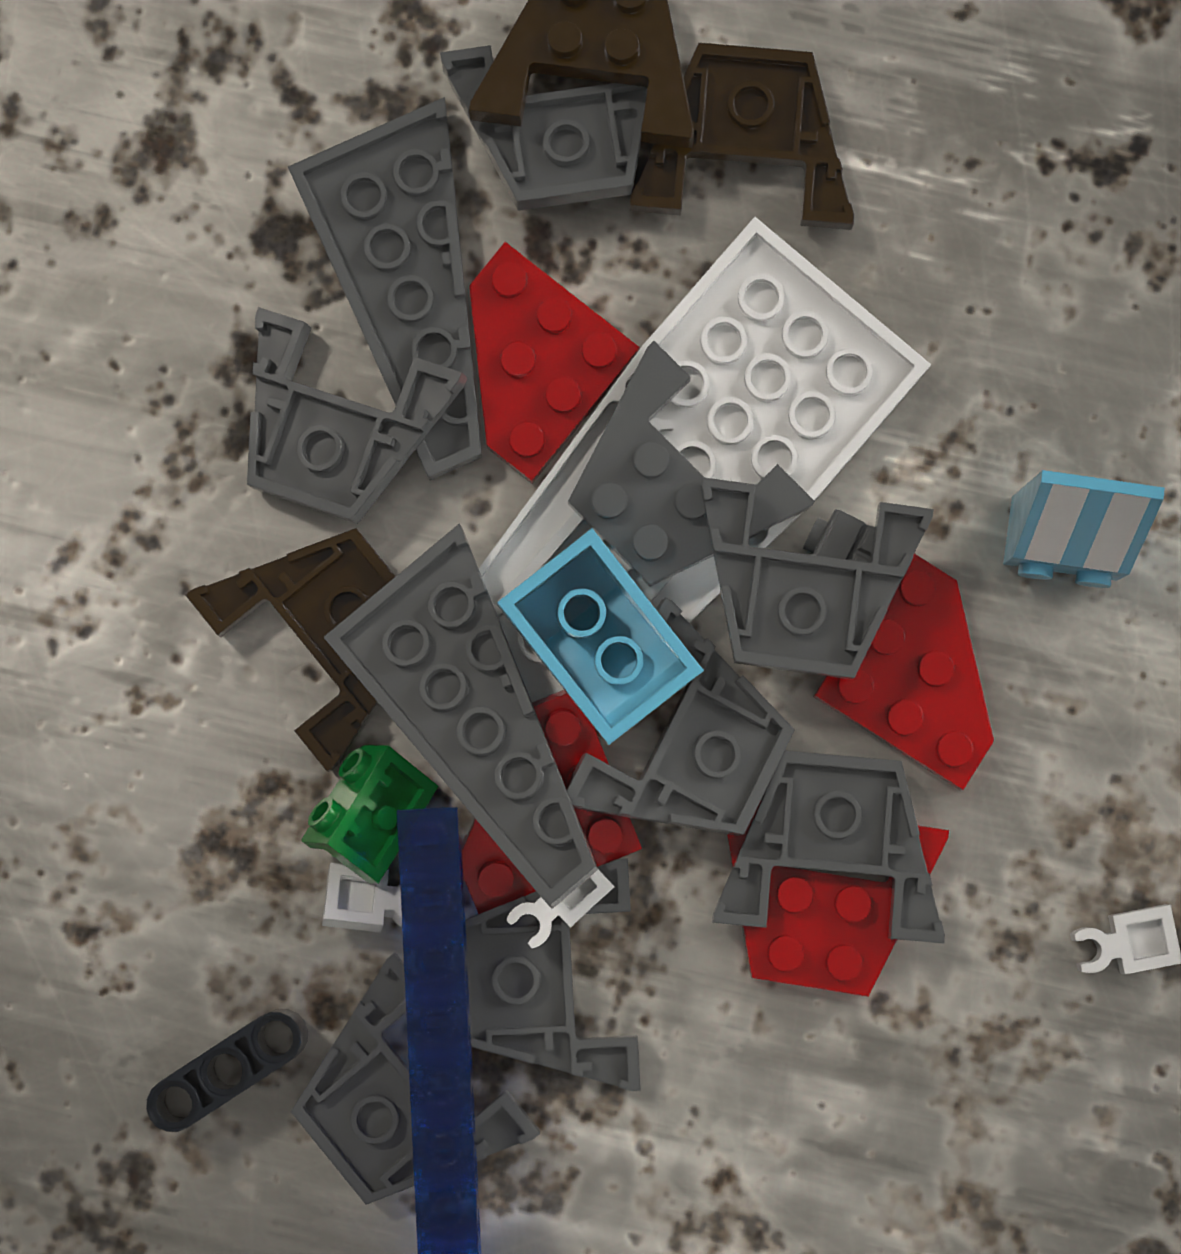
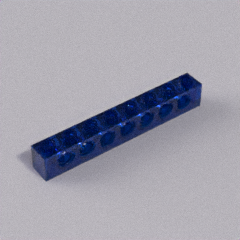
[397,807,482,1254]

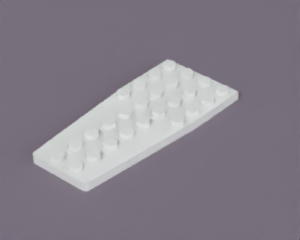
[479,217,931,702]

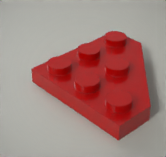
[469,242,640,484]
[813,553,994,791]
[456,690,642,914]

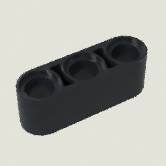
[146,1009,308,1132]

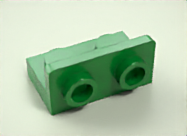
[301,745,439,884]

